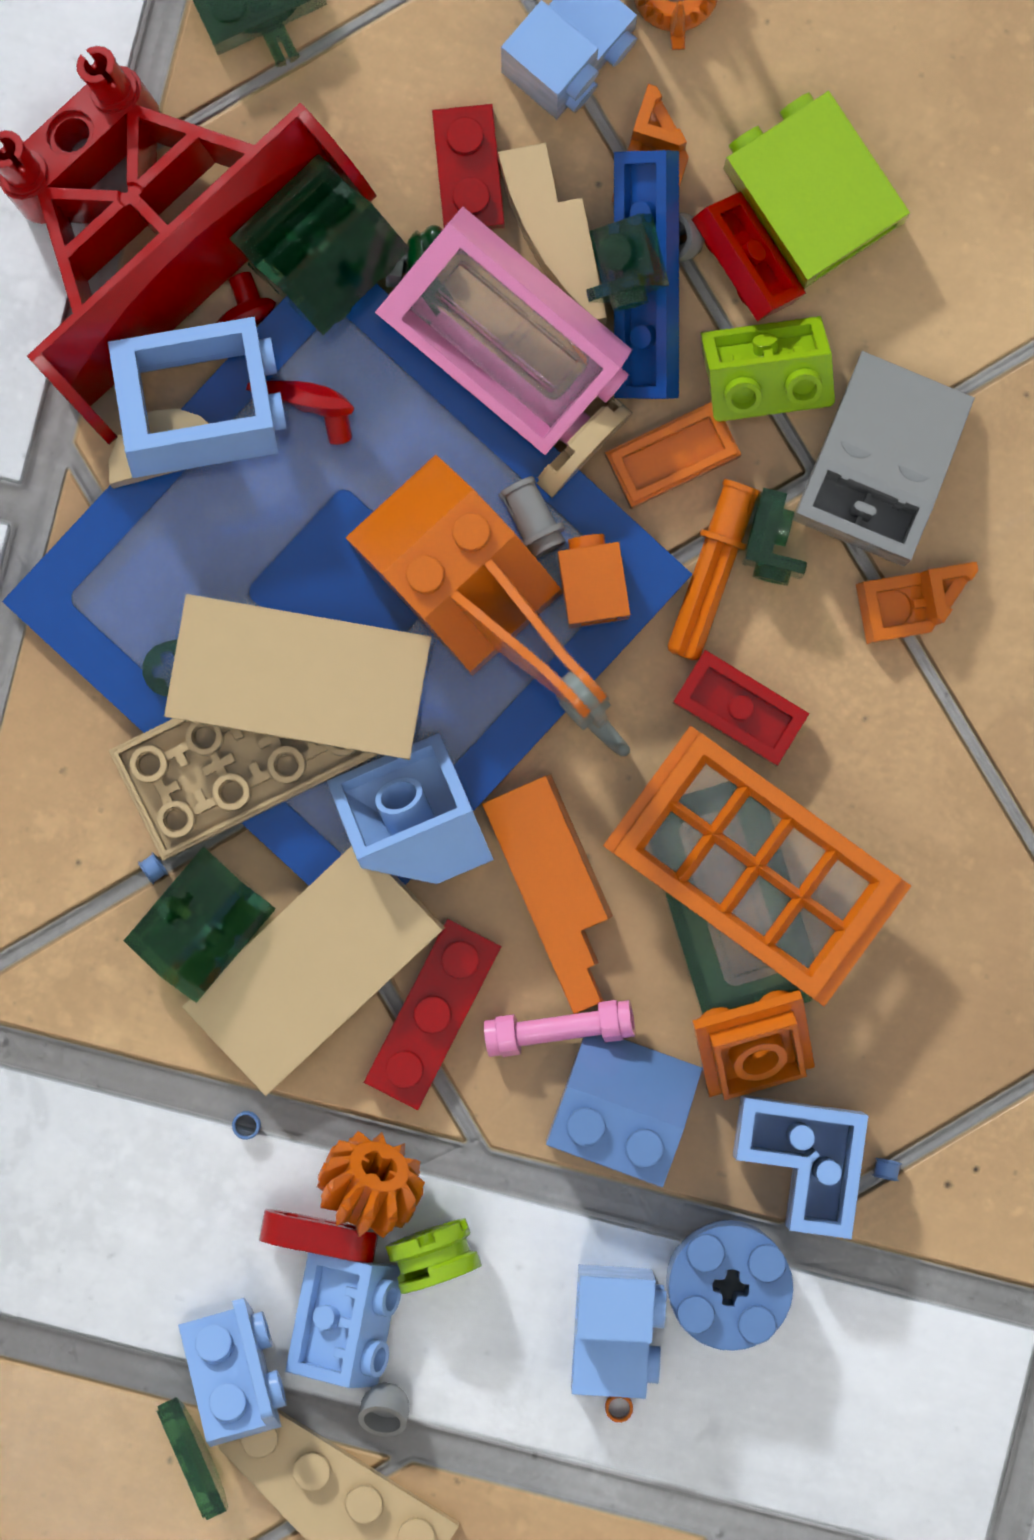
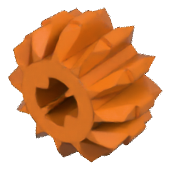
[317,1131,425,1238]

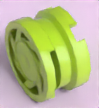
[385,1218,482,1294]

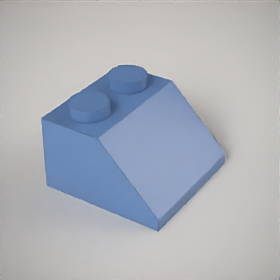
[546,1035,702,1187]

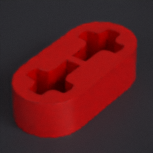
[259,1209,378,1263]

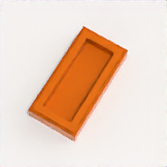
[605,402,741,509]

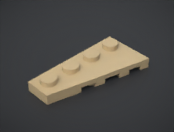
[218,1409,459,1540]

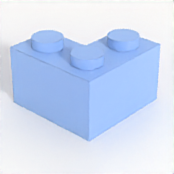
[501,0,638,119]
[733,1095,868,1239]
[571,1264,667,1399]

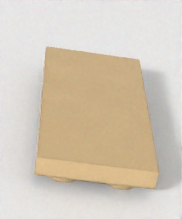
[164,594,432,760]
[108,719,378,861]
[182,846,445,1096]

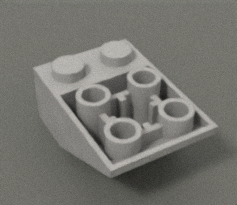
[792,351,975,567]

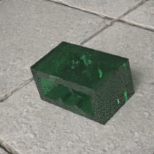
[255,181,411,335]
[123,847,276,1003]

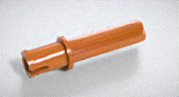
[668,479,761,660]

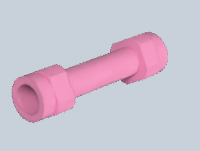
[484,1000,635,1057]

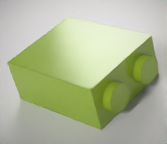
[723,91,910,289]

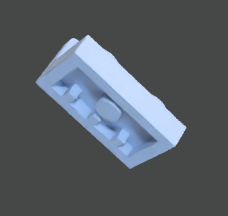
[285,1252,401,1388]
[178,1298,287,1447]

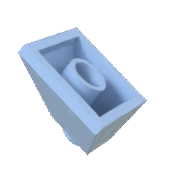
[327,733,494,884]

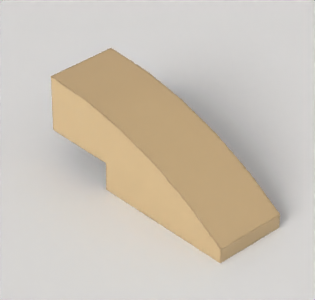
[498,142,607,326]

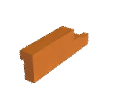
[482,774,613,1014]

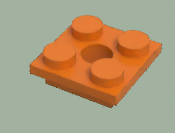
[692,990,815,1100]

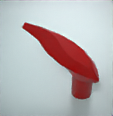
[216,272,276,325]
[246,381,354,445]

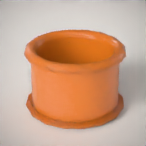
[605,1397,633,1423]

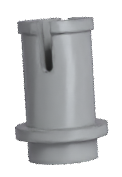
[498,476,566,559]

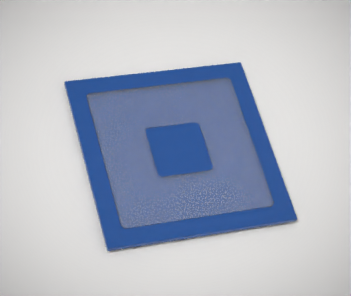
[2,245,692,886]

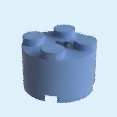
[666,1220,793,1351]

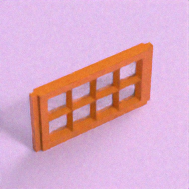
[603,725,911,1007]

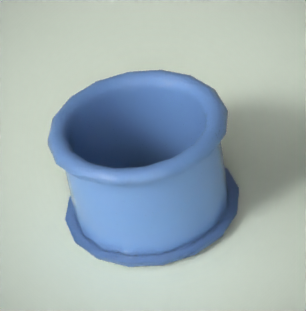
[138,852,168,884]
[232,1111,261,1140]
[872,1158,902,1181]

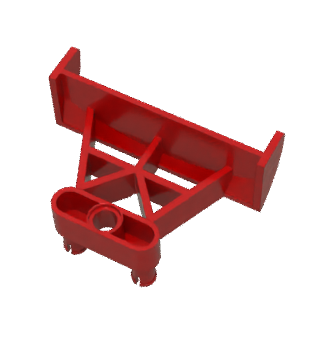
[0,46,377,445]

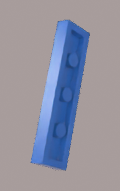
[614,150,679,399]

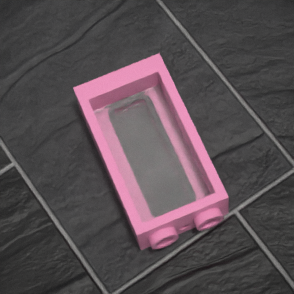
[375,207,633,455]

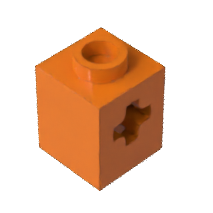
[557,534,631,629]

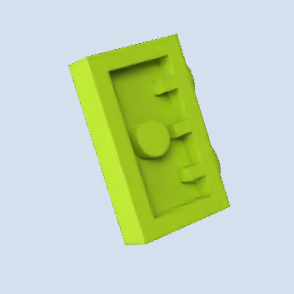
[700,316,835,422]

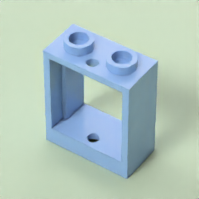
[108,317,287,478]

